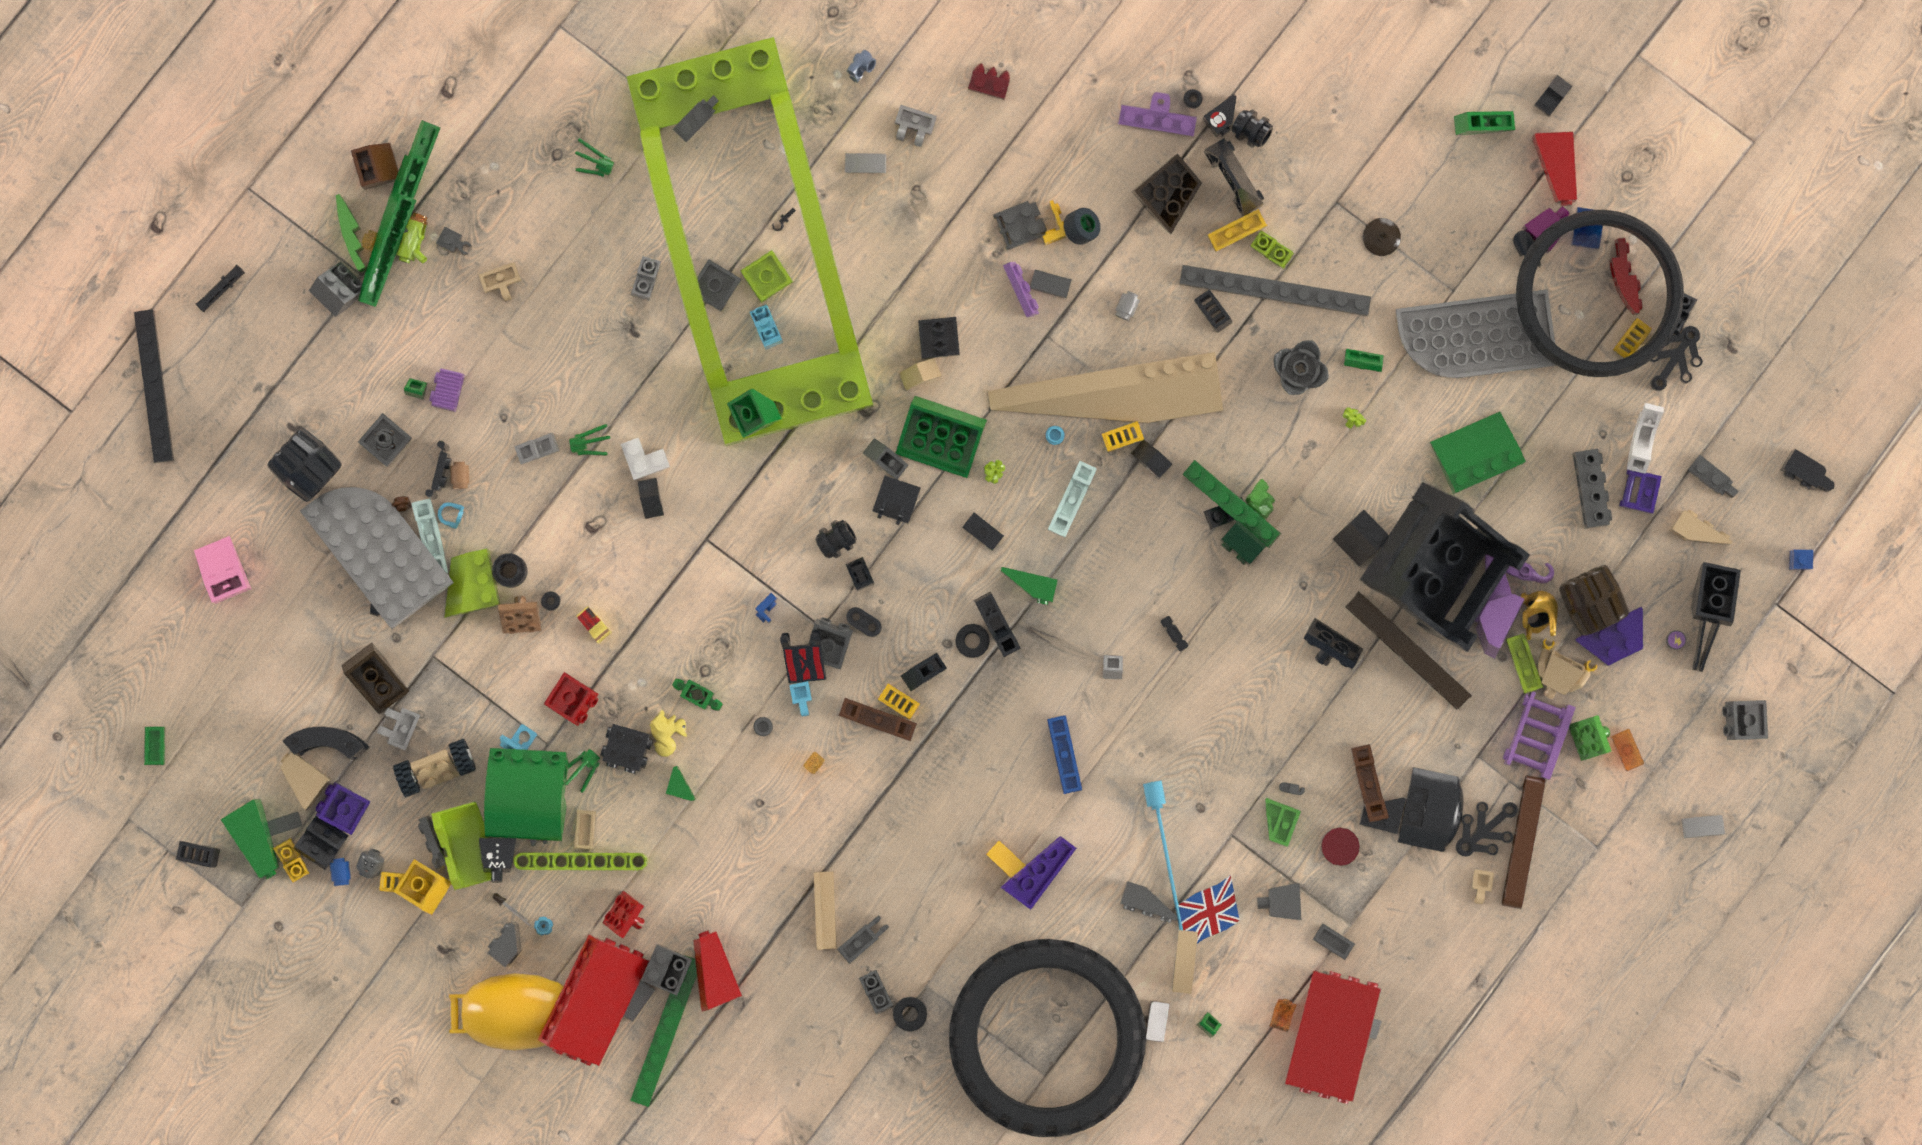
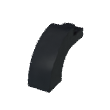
[974,591,1021,657]

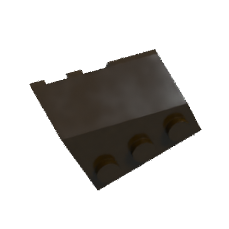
[1132,154,1202,235]

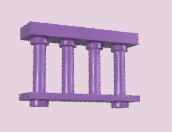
[1503,691,1576,780]

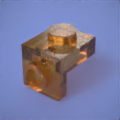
[1269,999,1297,1032]

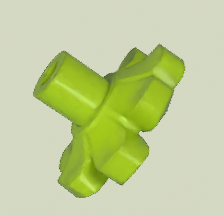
[1343,407,1366,429]
[984,460,1005,484]

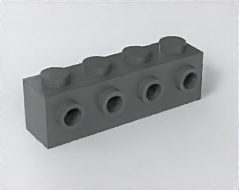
[1573,449,1612,529]

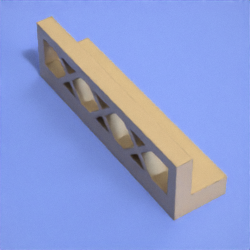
[814,871,837,950]

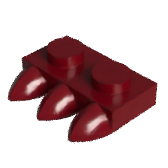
[968,63,1010,100]

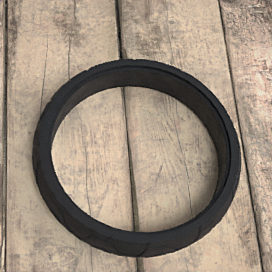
[1516,210,1684,377]

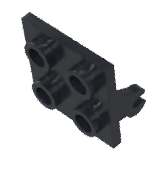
[872,475,921,525]

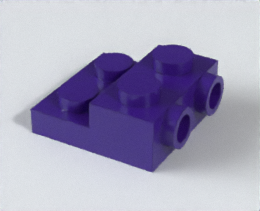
[315,782,371,835]

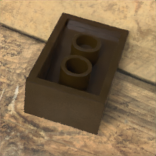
[341,642,410,714]

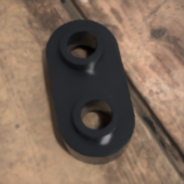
[846,607,882,637]

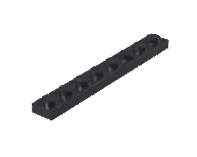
[134,309,174,463]

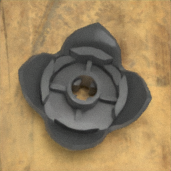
[1273,340,1329,395]

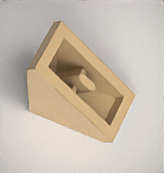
[899,358,942,391]

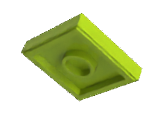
[740,250,793,303]

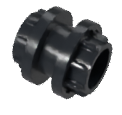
[1232,109,1273,148]
[815,520,857,559]
[492,553,528,588]

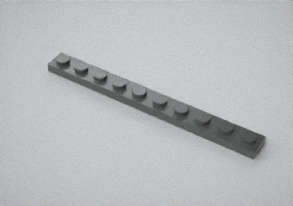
[1179,265,1371,316]

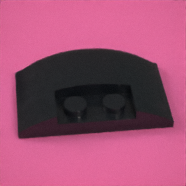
[1397,767,1464,852]

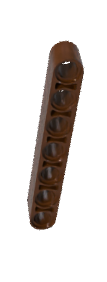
[1502,775,1546,909]

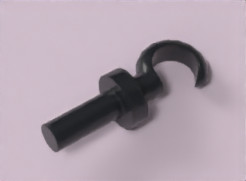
[772,207,796,231]

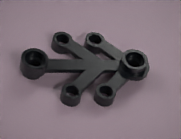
[1650,326,1703,391]
[1456,802,1518,857]

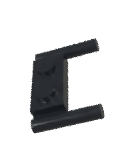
[425,441,452,500]

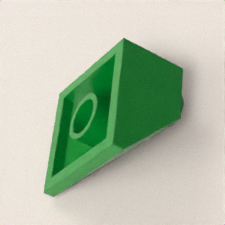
[727,388,782,438]

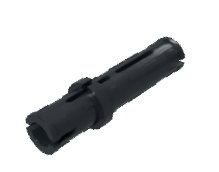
[196,264,245,313]

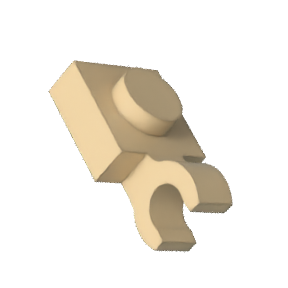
[1471,869,1494,904]

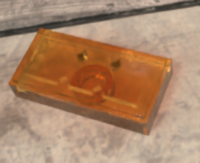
[1611,728,1644,771]

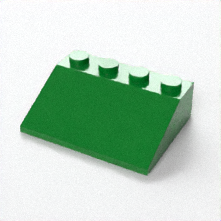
[895,396,987,478]
[1430,412,1526,494]

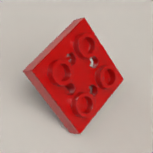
[602,891,645,939]

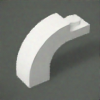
[1627,403,1664,474]

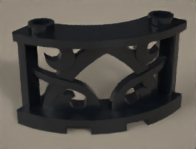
[283,727,370,760]

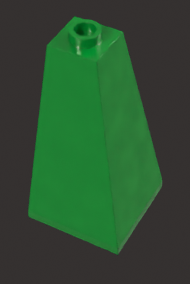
[220,799,279,879]

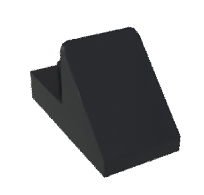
[1534,75,1572,116]

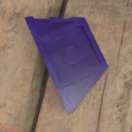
[1575,607,1643,666]

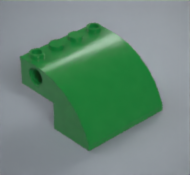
[484,748,569,841]

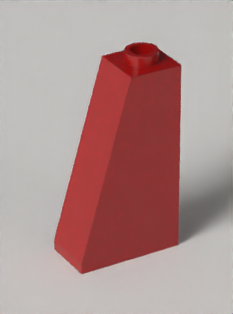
[1532,131,1577,206]
[693,930,742,1012]

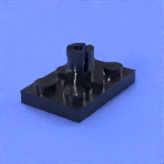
[1303,618,1363,669]

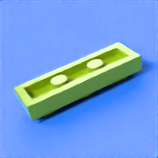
[1505,633,1543,694]

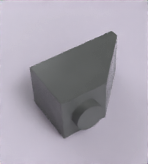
[863,438,908,480]

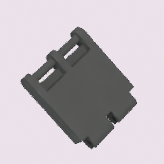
[993,201,1047,250]

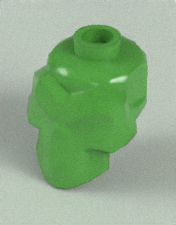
[1245,479,1275,519]

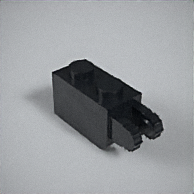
[1780,449,1835,492]

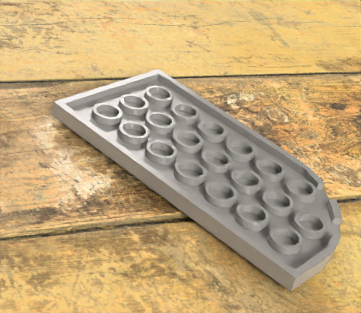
[1395,289,1557,378]
[300,487,453,629]

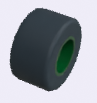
[1064,207,1101,245]

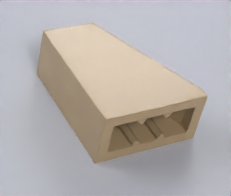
[280,752,331,810]

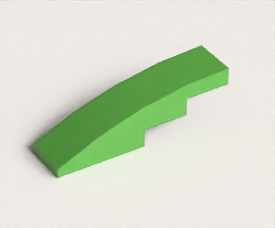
[336,194,367,273]

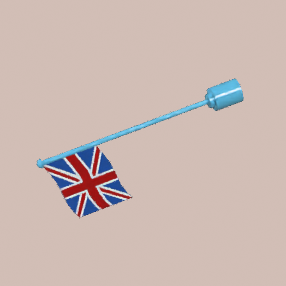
[1143,780,1240,944]

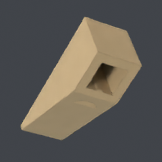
[1669,510,1733,545]

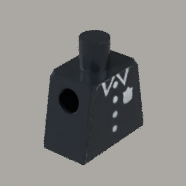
[479,838,516,883]

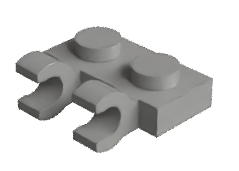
[895,105,937,147]
[377,707,420,750]

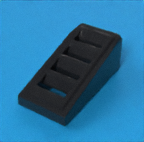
[1194,289,1232,333]
[176,841,220,868]

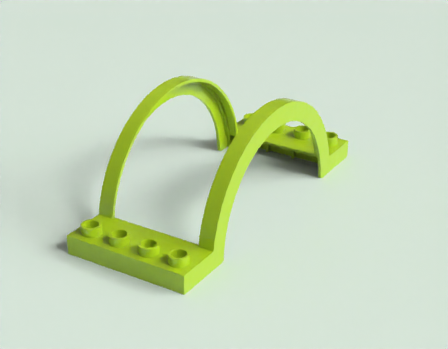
[626,37,874,446]

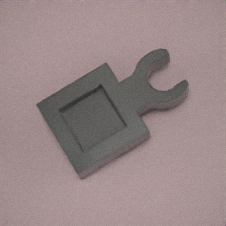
[436,227,472,255]

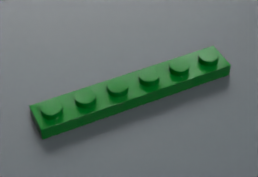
[1182,460,1282,548]

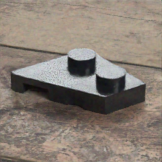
[1359,797,1406,834]

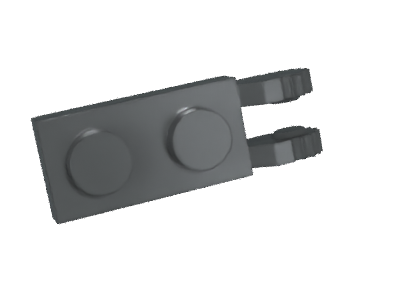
[837,915,889,964]

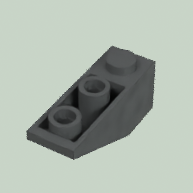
[1120,881,1177,923]

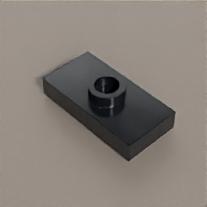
[962,512,1004,551]

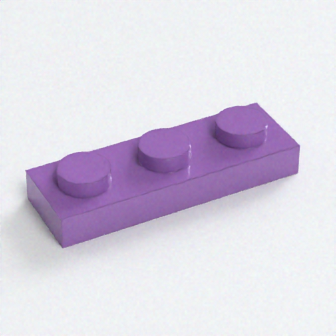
[1003,262,1039,317]

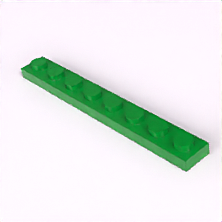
[630,955,697,1107]

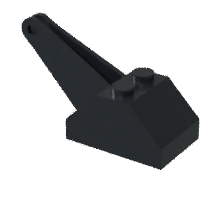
[1691,562,1741,672]

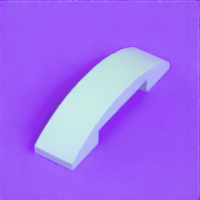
[1048,461,1097,538]
[411,499,448,573]

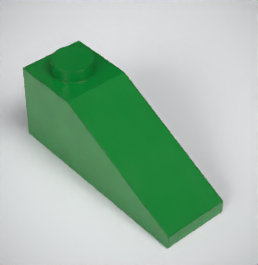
[1454,111,1516,135]
[1001,567,1058,605]

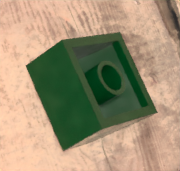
[1220,521,1266,565]

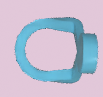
[438,502,464,529]

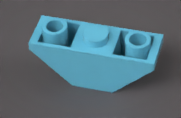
[750,305,783,350]

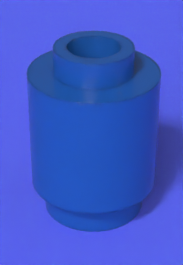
[330,858,351,886]

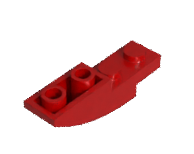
[1609,238,1642,315]

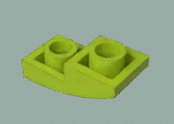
[1250,230,1294,269]

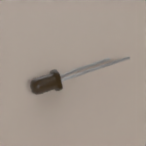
[493,893,530,926]

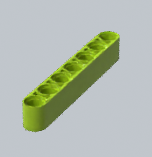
[513,852,648,870]

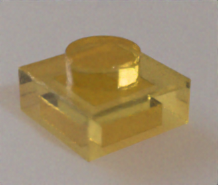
[361,229,378,252]

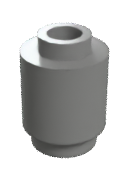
[1115,291,1140,321]

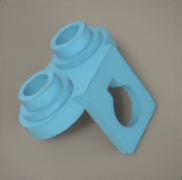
[500,724,537,750]

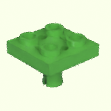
[1569,715,1611,761]

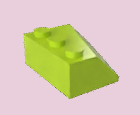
[444,548,500,618]

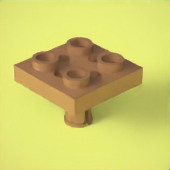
[498,596,541,634]

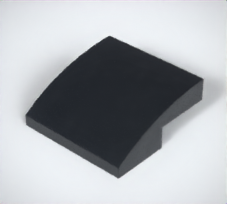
[293,816,349,870]

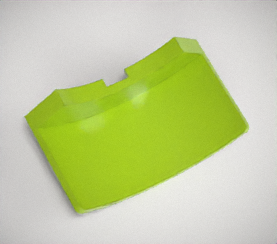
[432,802,491,890]

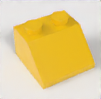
[394,859,451,915]

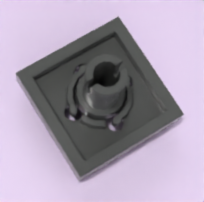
[358,413,412,467]

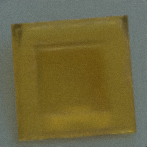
[803,752,825,774]

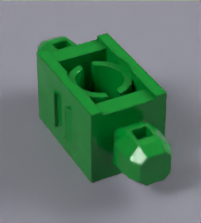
[672,679,723,711]

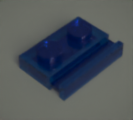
[1571,207,1603,250]

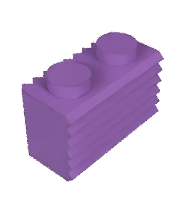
[429,368,465,412]

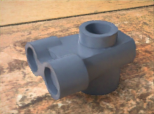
[846,50,876,83]

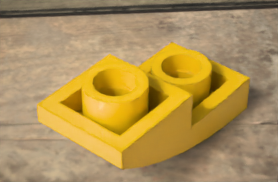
[273,838,310,883]

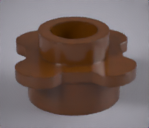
[392,496,412,512]

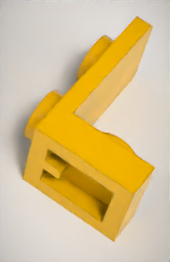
[1042,200,1067,246]

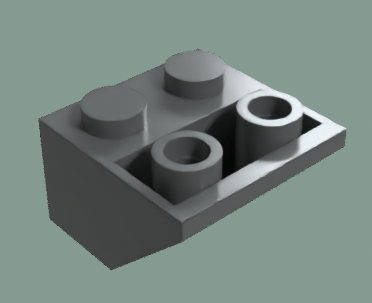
[309,261,363,317]
[487,921,521,967]
[641,944,692,995]

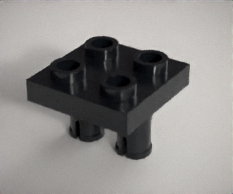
[918,317,960,359]

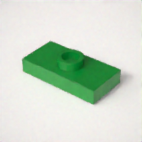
[1344,349,1384,372]
[144,727,165,765]

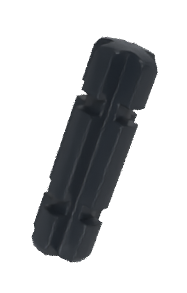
[1160,616,1189,652]

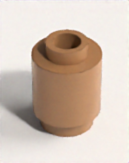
[450,462,470,489]

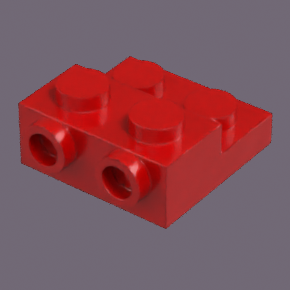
[544,672,599,726]

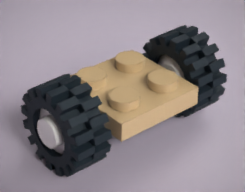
[393,738,476,798]

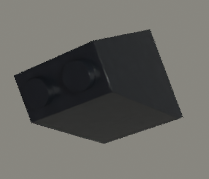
[1333,510,1389,566]

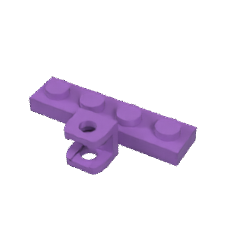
[1118,92,1197,136]

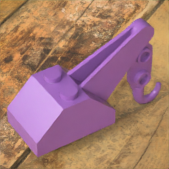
[1475,555,1554,659]

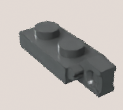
[673,95,719,142]
[1688,455,1739,498]
[418,816,446,869]

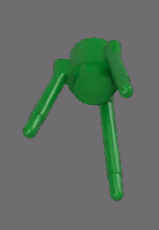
[575,138,614,177]
[569,424,611,456]
[565,748,601,793]

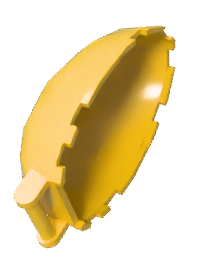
[449,973,563,1051]

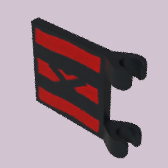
[780,630,827,683]

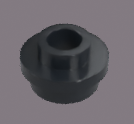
[1183,89,1203,109]
[541,591,561,611]

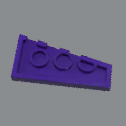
[1001,836,1077,910]

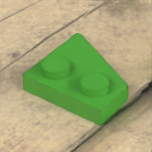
[1265,798,1301,847]

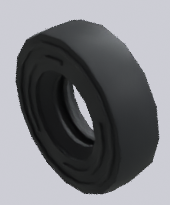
[955,624,990,658]
[893,997,927,1032]

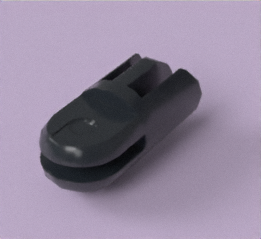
[1513,231,1541,268]

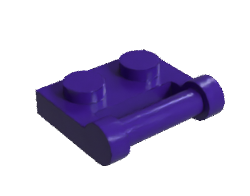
[1619,469,1662,514]

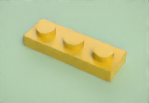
[1207,209,1267,252]

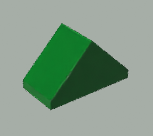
[666,766,696,801]

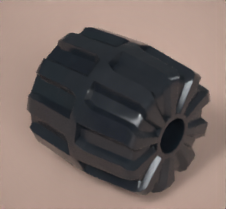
[267,428,342,502]

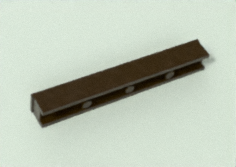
[1345,591,1472,710]

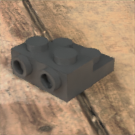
[808,617,853,670]
[1722,700,1768,740]

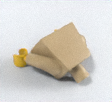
[1538,638,1597,699]

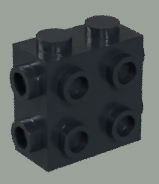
[600,724,653,774]

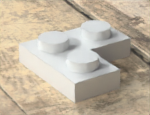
[621,438,670,480]

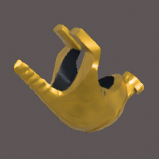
[1521,591,1558,640]

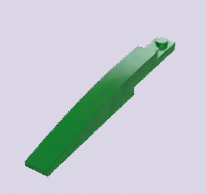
[358,120,441,307]

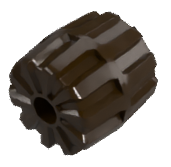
[1559,565,1629,636]

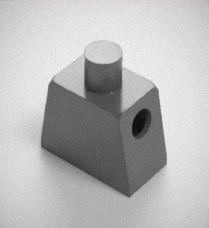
[1257,883,1302,920]

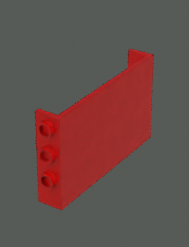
[538,934,649,1066]
[1285,971,1382,1104]

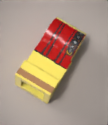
[576,606,612,643]

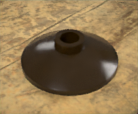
[1363,218,1401,256]

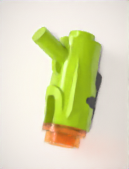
[396,212,428,264]

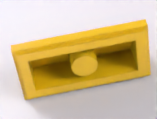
[986,841,1026,878]

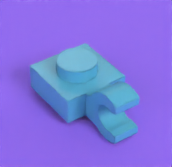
[789,681,812,717]

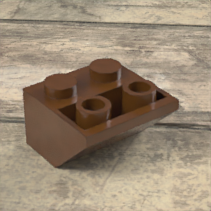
[351,143,399,190]

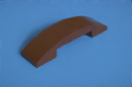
[838,698,917,741]
[1351,744,1389,822]

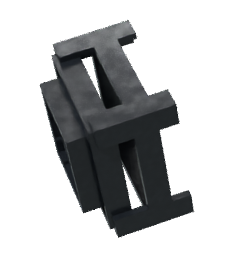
[1360,482,1530,652]

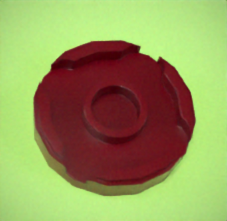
[1321,827,1360,866]

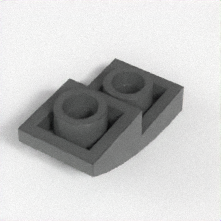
[859,970,894,1015]

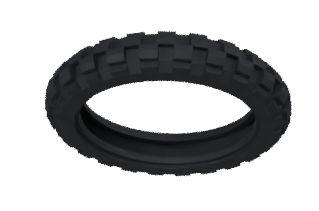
[949,939,1146,1138]

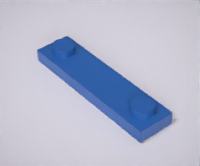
[1047,715,1082,794]

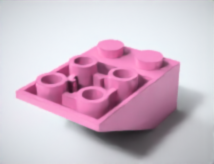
[194,536,251,604]

